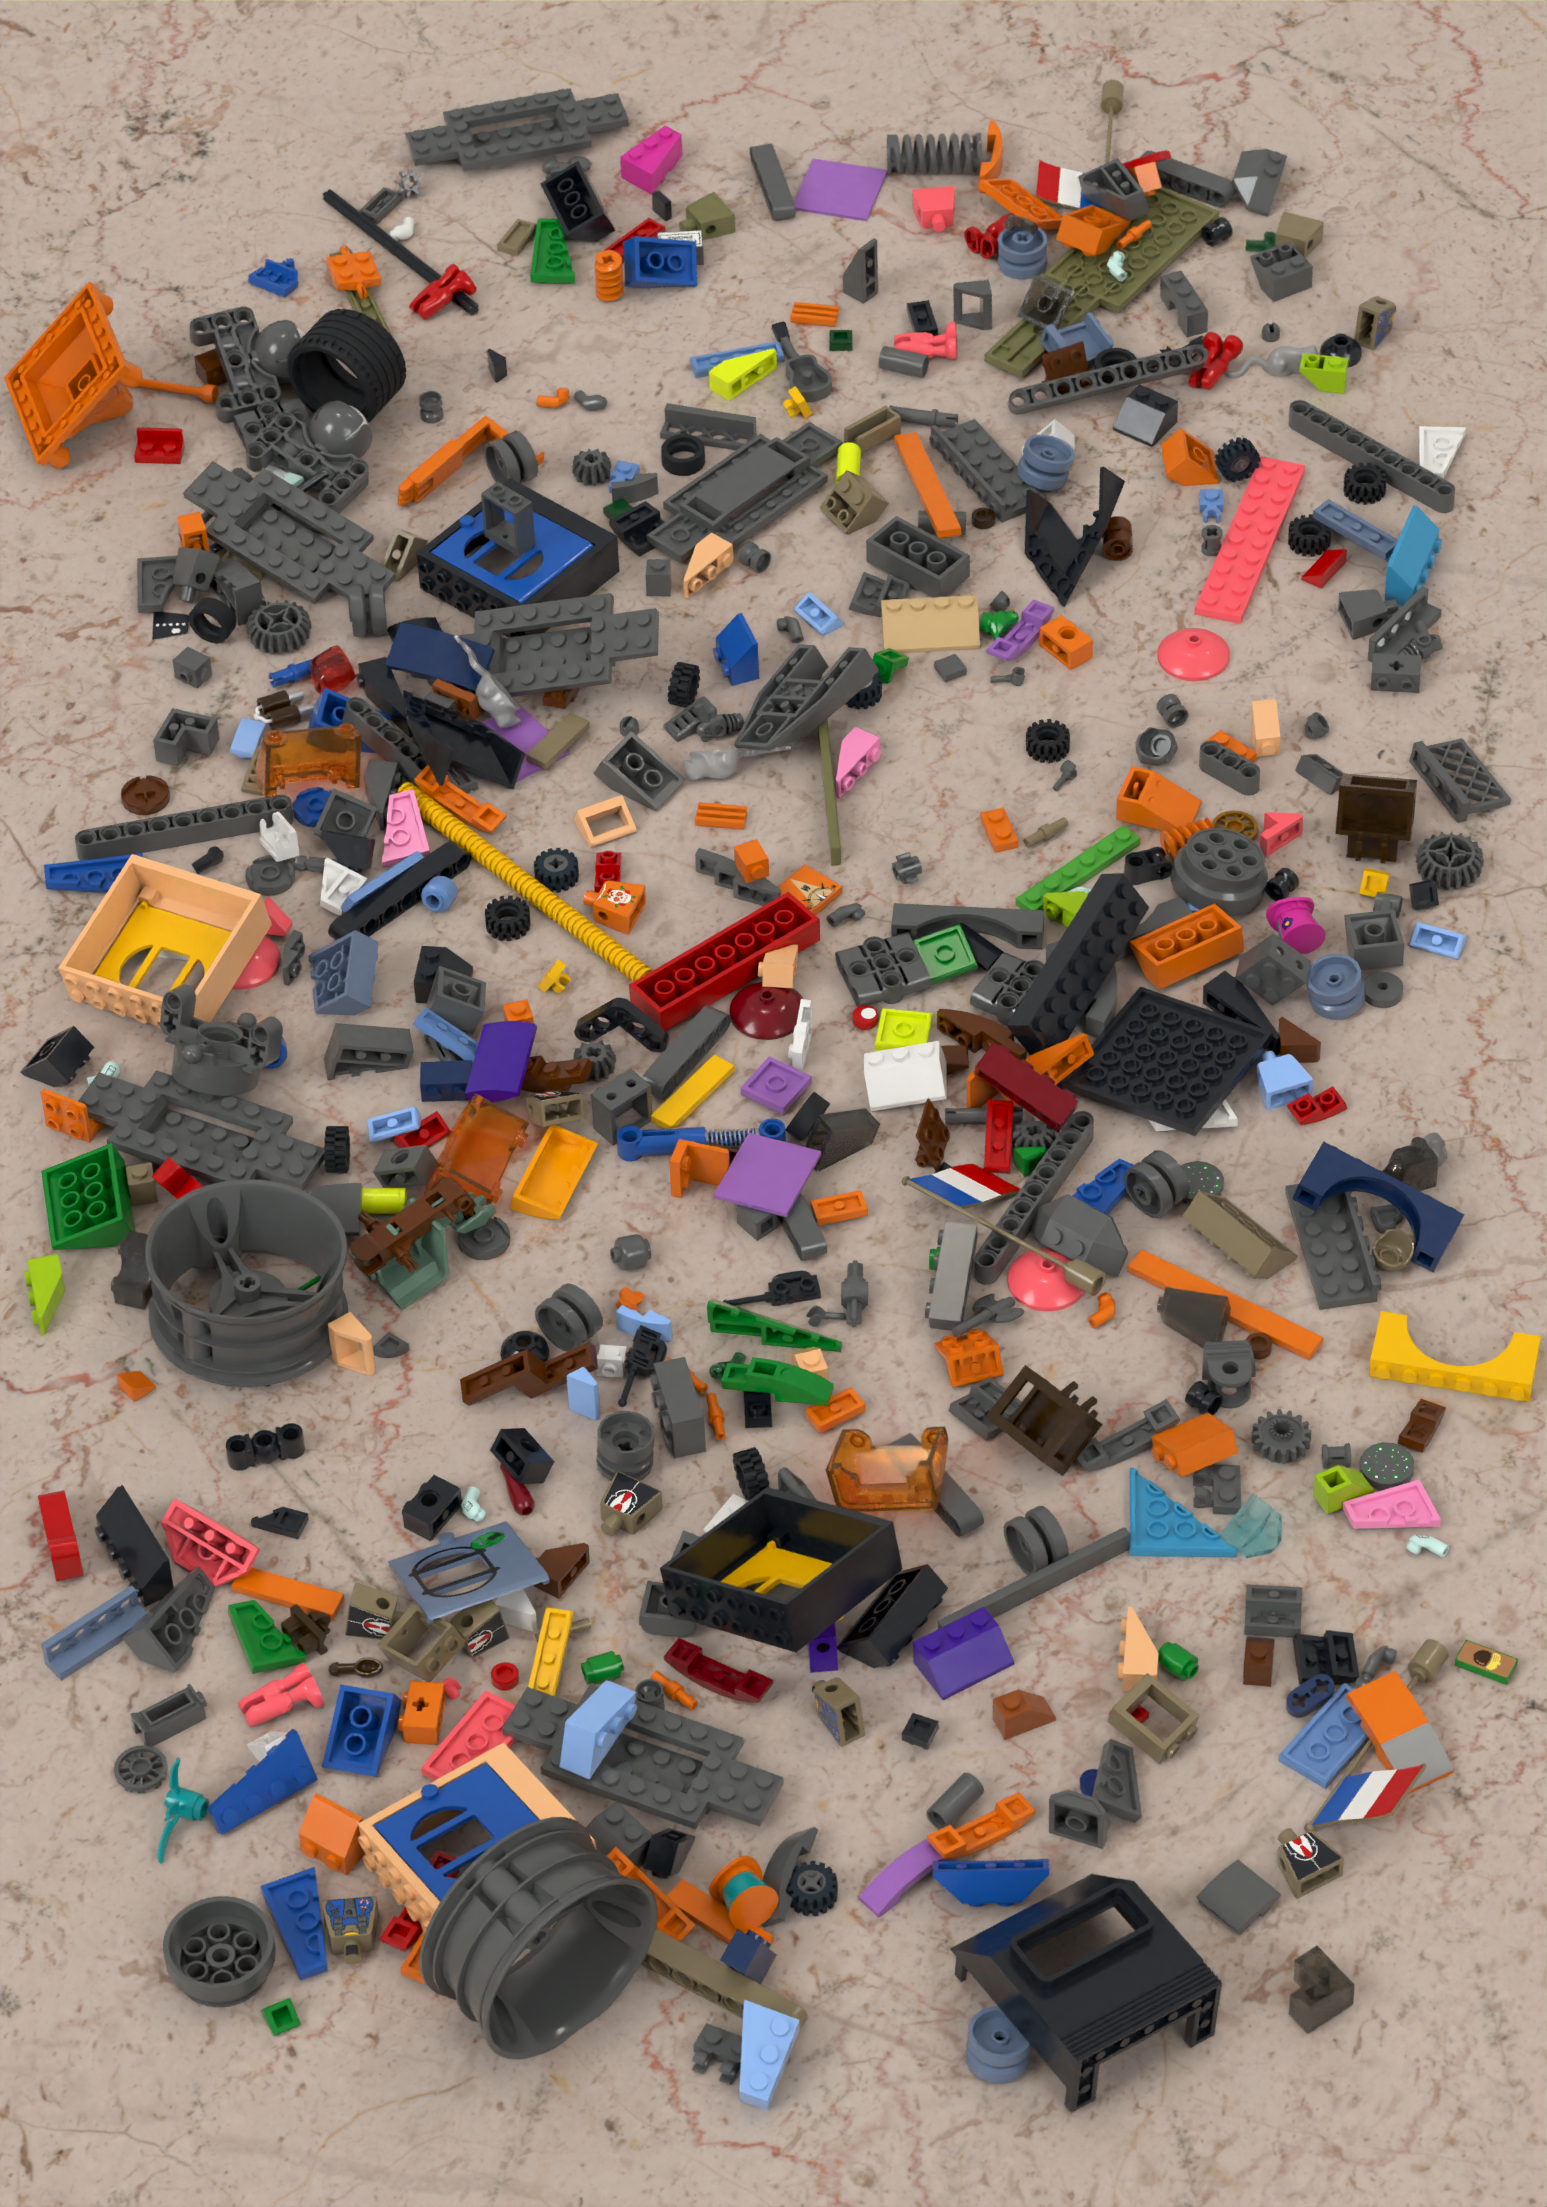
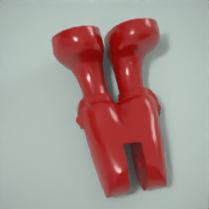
[964,213,1026,259]
[409,264,477,320]
[1188,332,1244,390]

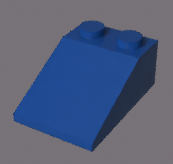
[623,236,697,288]
[305,688,391,753]
[322,1684,402,1777]

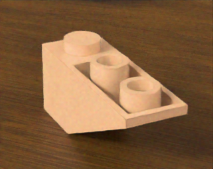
[683,532,734,599]
[1118,1607,1158,1691]

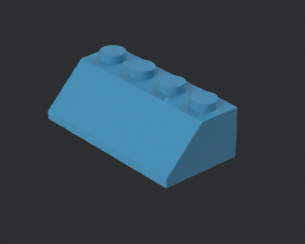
[1385,505,1442,606]

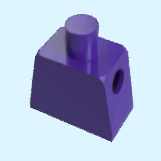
[807,1623,838,1673]

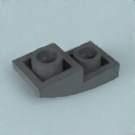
[611,473,658,504]
[282,930,305,986]

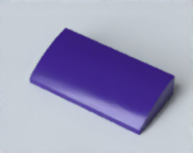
[465,1021,537,1108]

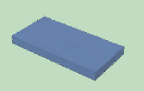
[1279,1683,1369,1789]

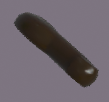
[328,1657,384,1678]

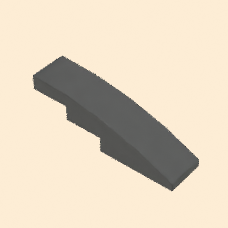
[695,848,781,906]

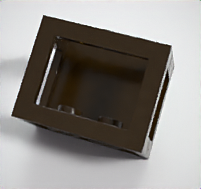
[1335,773,1417,864]
[986,1365,1103,1476]

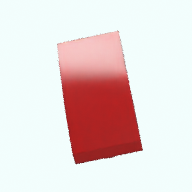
[594,851,622,893]
[1287,1086,1347,1125]

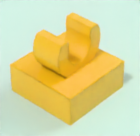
[782,386,813,418]
[1359,868,1390,897]
[537,959,571,994]

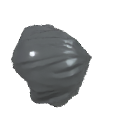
[1135,727,1178,766]

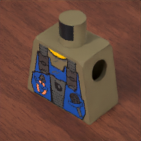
[1354,296,1396,351]
[812,1678,865,1747]
[322,1896,379,1964]

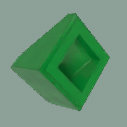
[1014,1147,1046,1177]
[261,1998,301,2036]

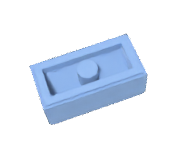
[794,592,844,636]
[1409,922,1467,959]
[367,1106,421,1143]
[567,1367,600,1421]

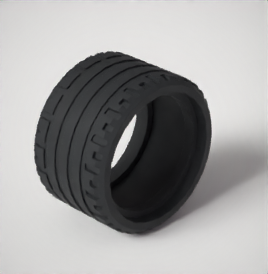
[287,309,406,423]

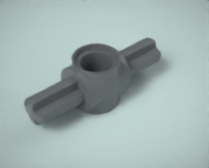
[841,1260,868,1327]

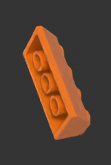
[1130,903,1244,990]

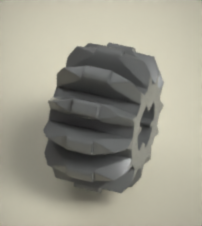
[572,448,611,486]
[573,1039,616,1082]
[1012,1118,1056,1152]

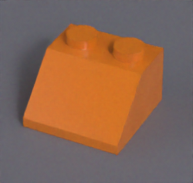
[1161,428,1219,486]
[298,1793,365,1875]

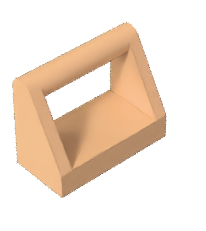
[573,795,636,847]
[328,1312,376,1375]

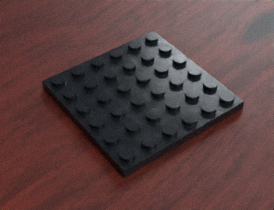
[1061,986,1273,1136]

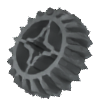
[247,600,312,655]
[1416,831,1484,890]

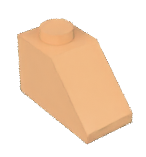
[1250,699,1280,757]
[758,944,798,988]
[788,1347,828,1380]

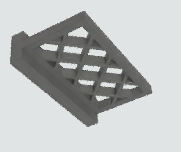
[1409,738,1511,823]

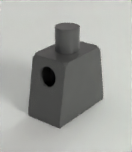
[172,547,220,603]
[1338,589,1398,640]

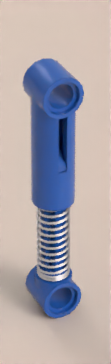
[617,1118,786,1162]

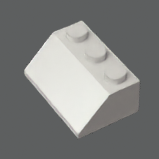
[864,1041,947,1112]

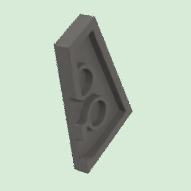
[137,556,177,613]
[1092,1739,1142,1823]

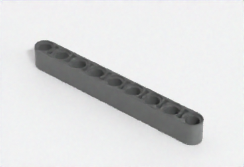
[1008,344,1208,415]
[1289,400,1455,513]
[75,795,293,860]
[974,1111,1094,1285]

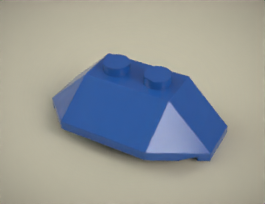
[933,1859,1049,1907]

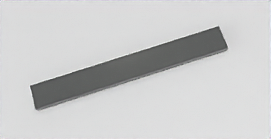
[938,1527,1130,1629]

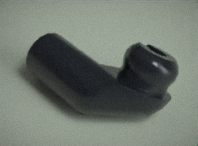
[191,846,224,874]

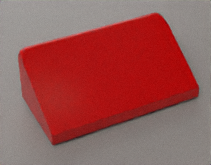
[1301,549,1347,589]
[393,1111,451,1148]

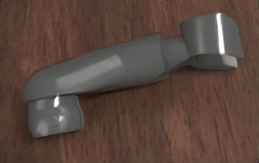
[1356,1646,1397,1689]

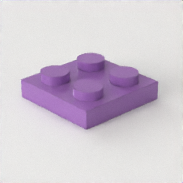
[740,1056,812,1115]

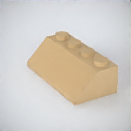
[881,595,980,653]

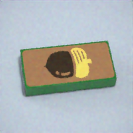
[1455,1640,1518,1685]

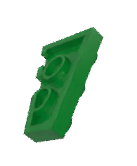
[228,1600,306,1674]

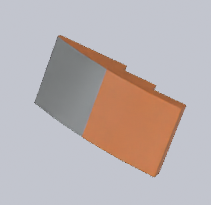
[1346,1671,1454,1794]

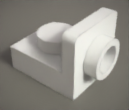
[596,1345,627,1378]

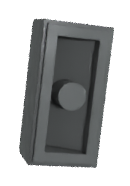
[1295,754,1343,795]

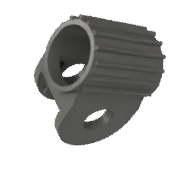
[1202,1340,1256,1409]

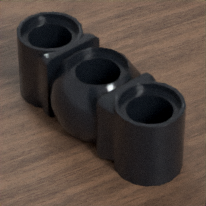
[225,1423,305,1471]

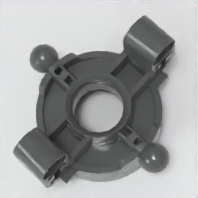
[160,984,283,1096]

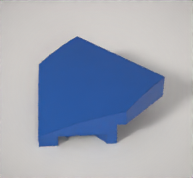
[248,258,298,297]

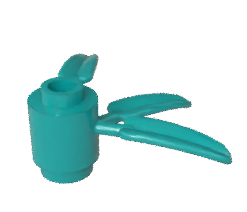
[158,1758,209,1863]

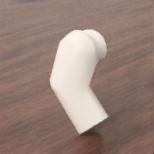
[390,217,414,241]

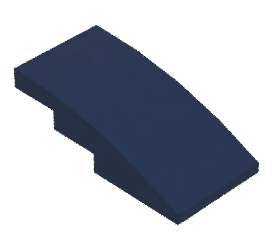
[385,622,495,693]

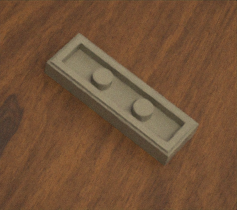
[526,713,590,770]

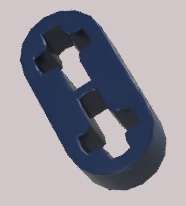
[1286,1674,1334,1718]

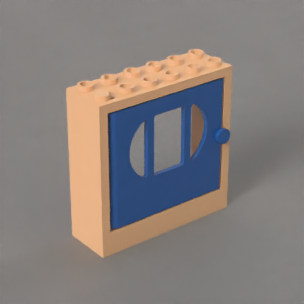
[358,1742,597,1933]

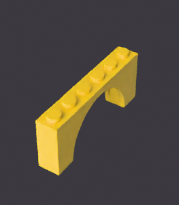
[1369,1311,1541,1402]

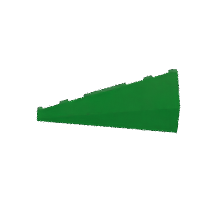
[707,1299,842,1352]

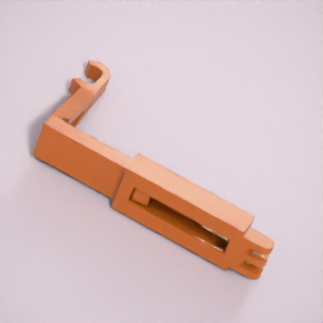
[398,416,544,507]

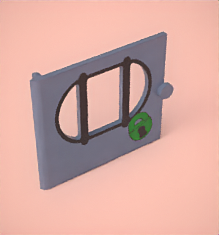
[388,1521,549,1624]

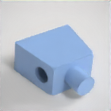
[1257,1051,1313,1110]

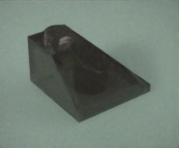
[1017,274,1075,330]

